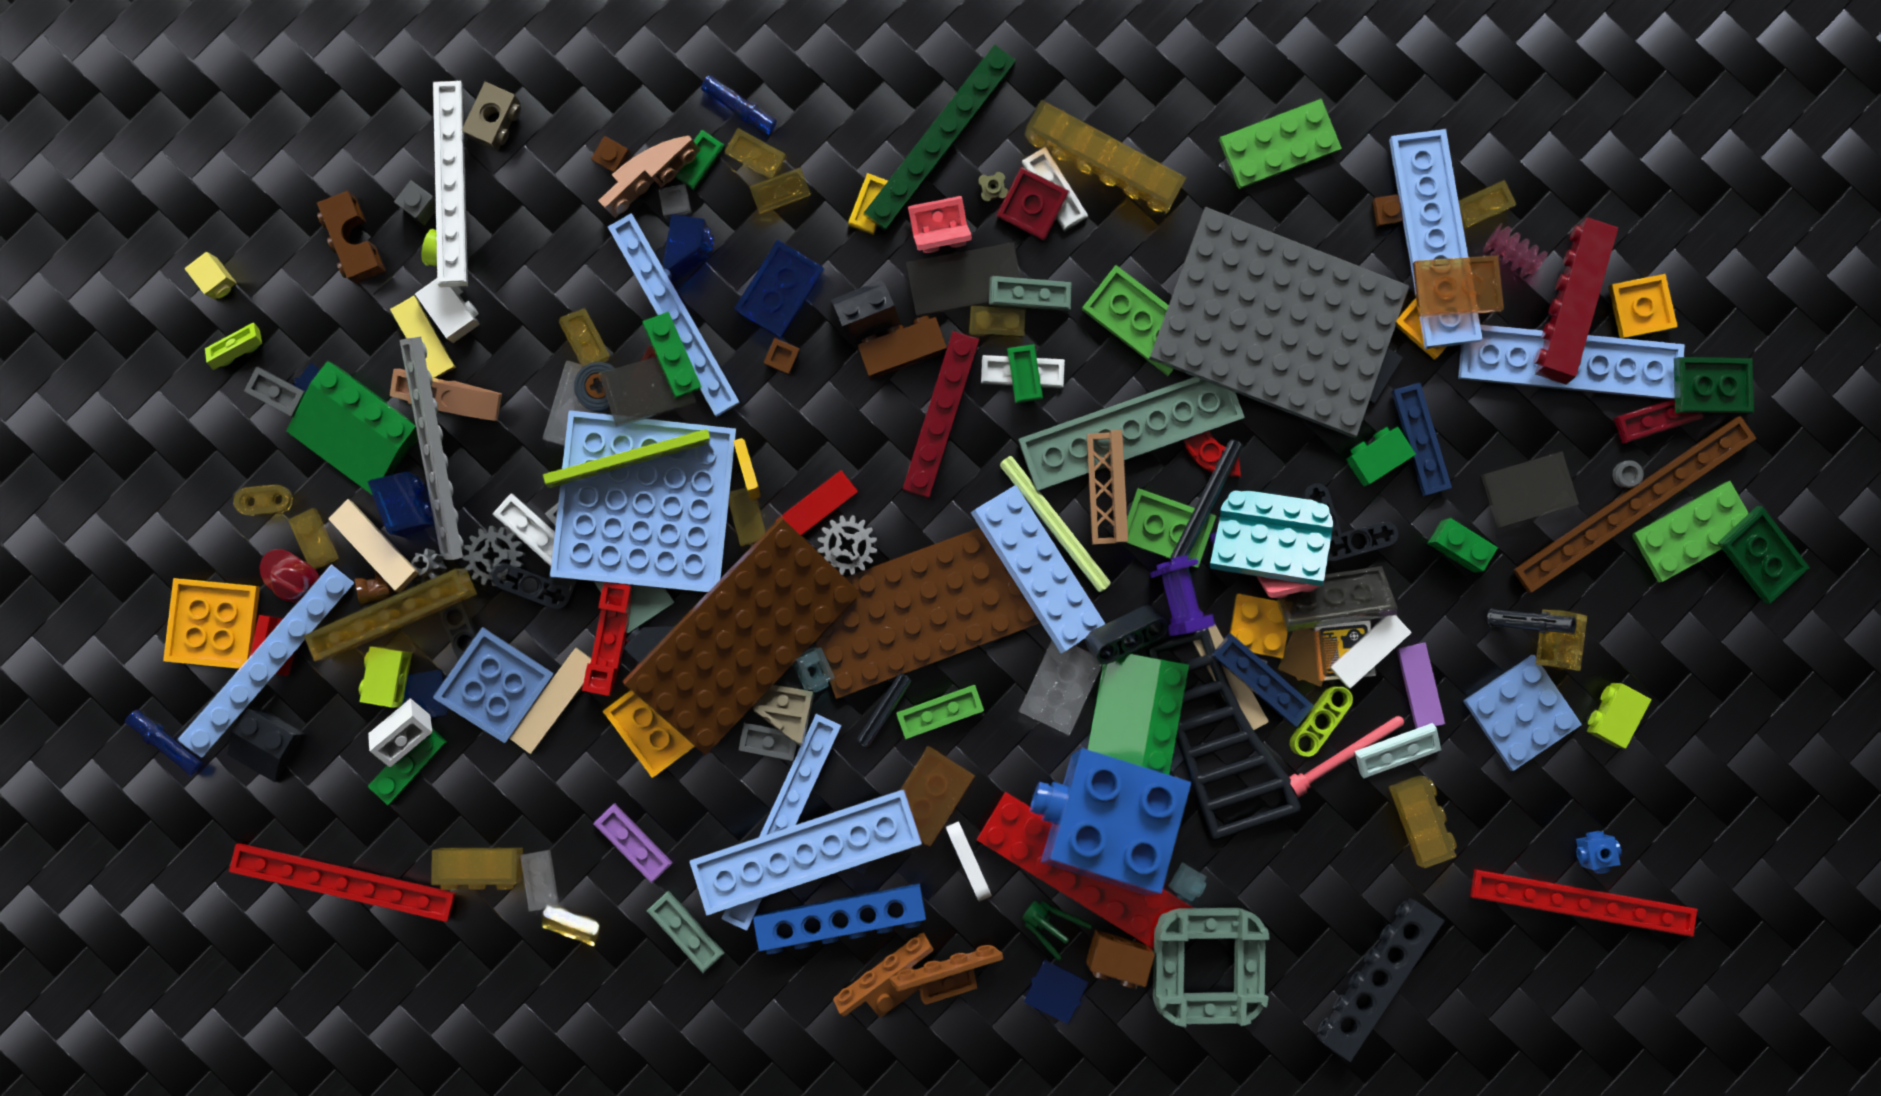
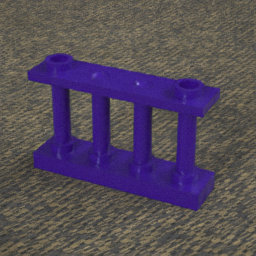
[1150,555,1215,637]

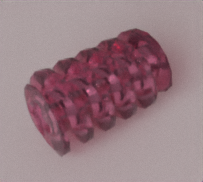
[1483,223,1548,278]

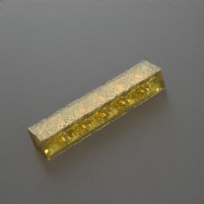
[1025,100,1186,213]
[304,569,477,661]

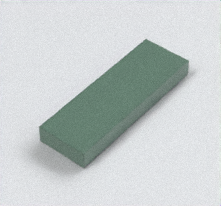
[989,276,1071,311]
[647,891,725,973]

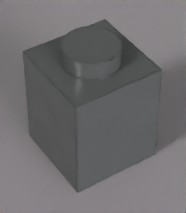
[394,180,436,226]

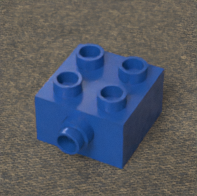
[1030,748,1191,896]

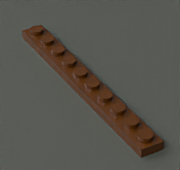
[1512,416,1756,593]

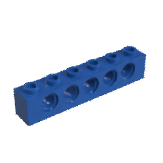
[753,883,926,954]

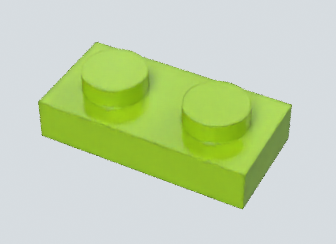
[205,322,262,370]

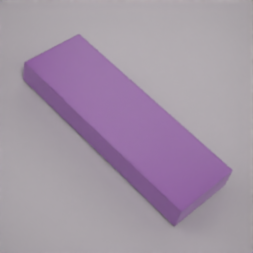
[1396,643,1445,729]
[594,804,673,884]

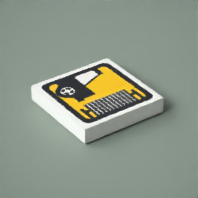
[1313,621,1376,681]

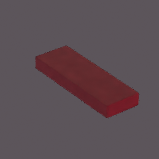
[1614,399,1704,444]

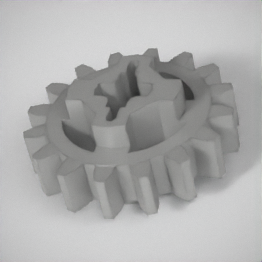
[818,516,877,575]

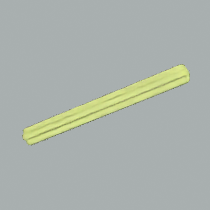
[1000,456,1111,592]

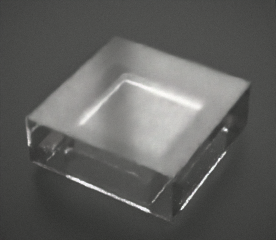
[658,184,691,218]

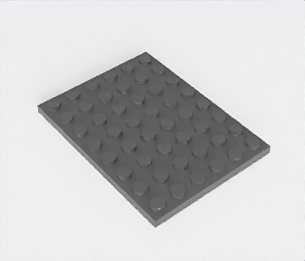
[1149,207,1409,438]

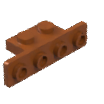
[833,932,933,1018]
[890,945,1003,1005]

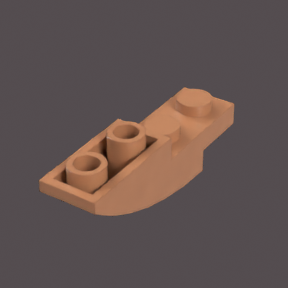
[598,136,701,218]
[390,369,502,421]

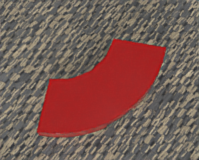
[1182,431,1241,478]

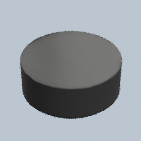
[1613,460,1643,489]

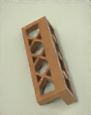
[1087,430,1128,545]

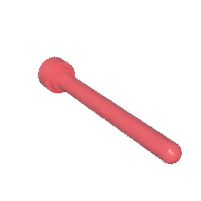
[1289,716,1404,798]

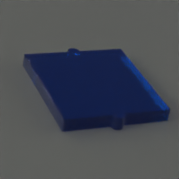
[397,669,449,717]
[1024,959,1088,1024]

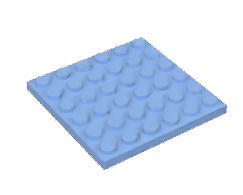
[550,410,736,593]

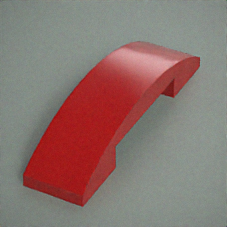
[582,582,632,696]

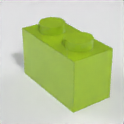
[359,647,412,707]
[1587,683,1651,749]

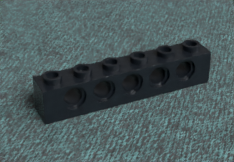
[1317,898,1444,1062]

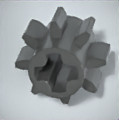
[411,549,447,585]

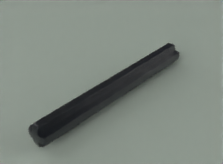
[1171,439,1243,559]

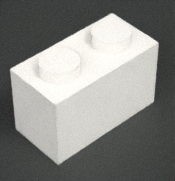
[415,278,480,343]
[368,698,432,767]

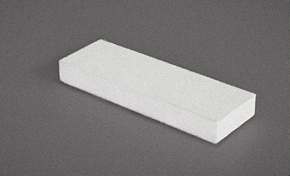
[1022,147,1088,231]
[981,355,1065,388]
[493,494,555,566]
[1329,612,1411,688]

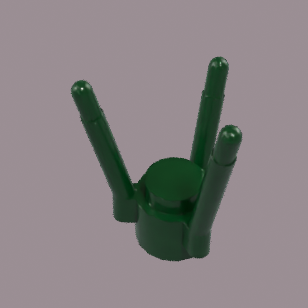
[1021,900,1093,961]

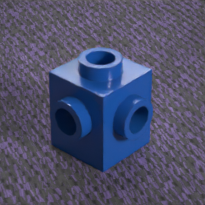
[1576,831,1622,873]

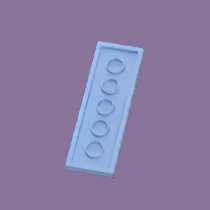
[971,485,1105,653]

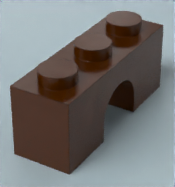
[317,190,386,284]

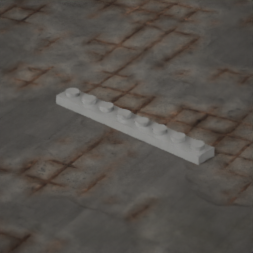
[400,337,464,560]

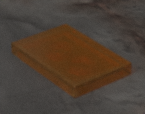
[1413,255,1504,317]
[900,746,975,846]

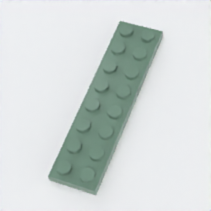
[1018,377,1245,491]

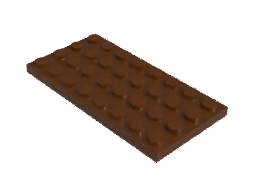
[623,517,860,755]
[815,528,1041,699]

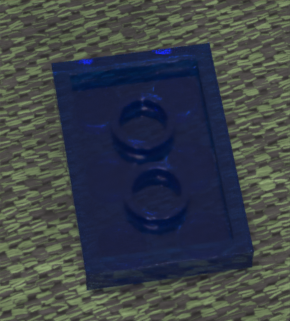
[734,240,824,339]

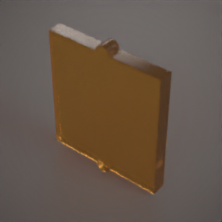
[1278,624,1340,687]

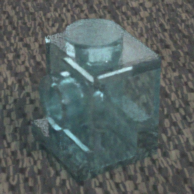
[792,648,835,693]
[1169,862,1207,901]

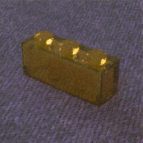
[1389,775,1457,868]
[431,848,523,890]

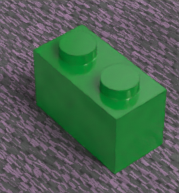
[1346,427,1416,487]
[1427,518,1498,573]

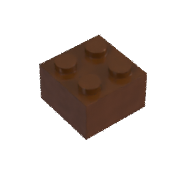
[1086,929,1155,989]

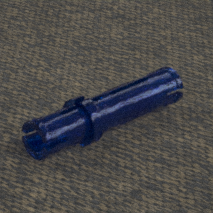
[701,75,777,135]
[125,710,203,776]

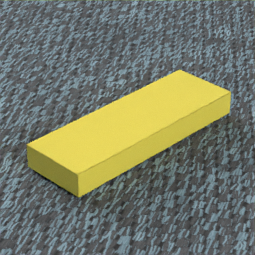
[390,296,456,378]

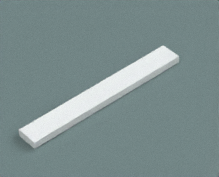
[433,81,468,287]

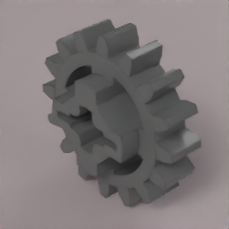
[463,526,525,587]

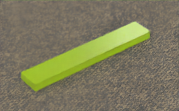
[543,429,710,488]

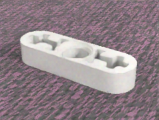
[946,821,992,902]

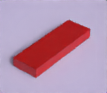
[776,470,858,536]

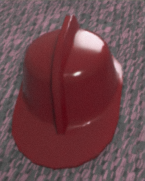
[260,549,320,603]

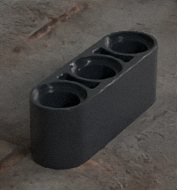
[1085,606,1168,664]

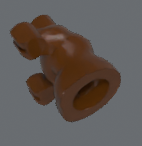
[355,569,405,606]

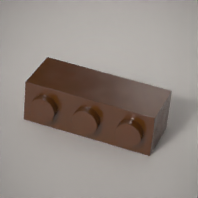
[858,316,947,380]

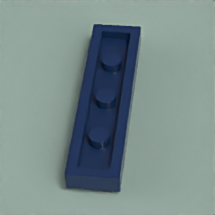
[1391,383,1452,496]
[1211,634,1314,727]

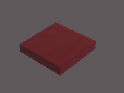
[996,167,1070,241]

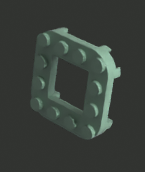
[1153,908,1269,1027]

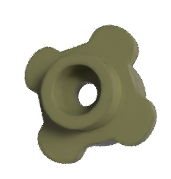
[978,172,1008,202]

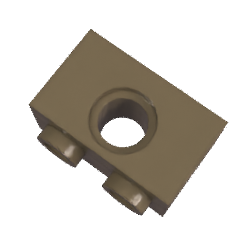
[461,82,521,151]

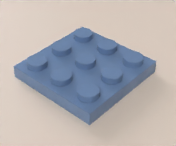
[433,627,553,743]
[1463,655,1582,771]

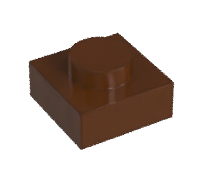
[591,136,630,173]
[1373,194,1403,227]
[764,338,800,375]

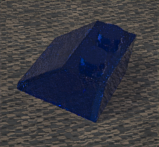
[662,214,714,281]
[367,472,434,538]

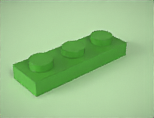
[896,685,984,739]

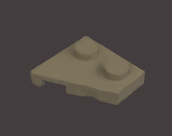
[753,685,814,746]

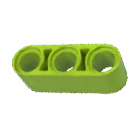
[1290,687,1353,757]

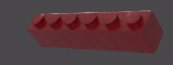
[1534,217,1619,385]
[903,331,979,500]

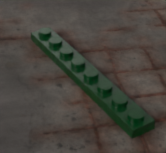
[864,44,1016,232]

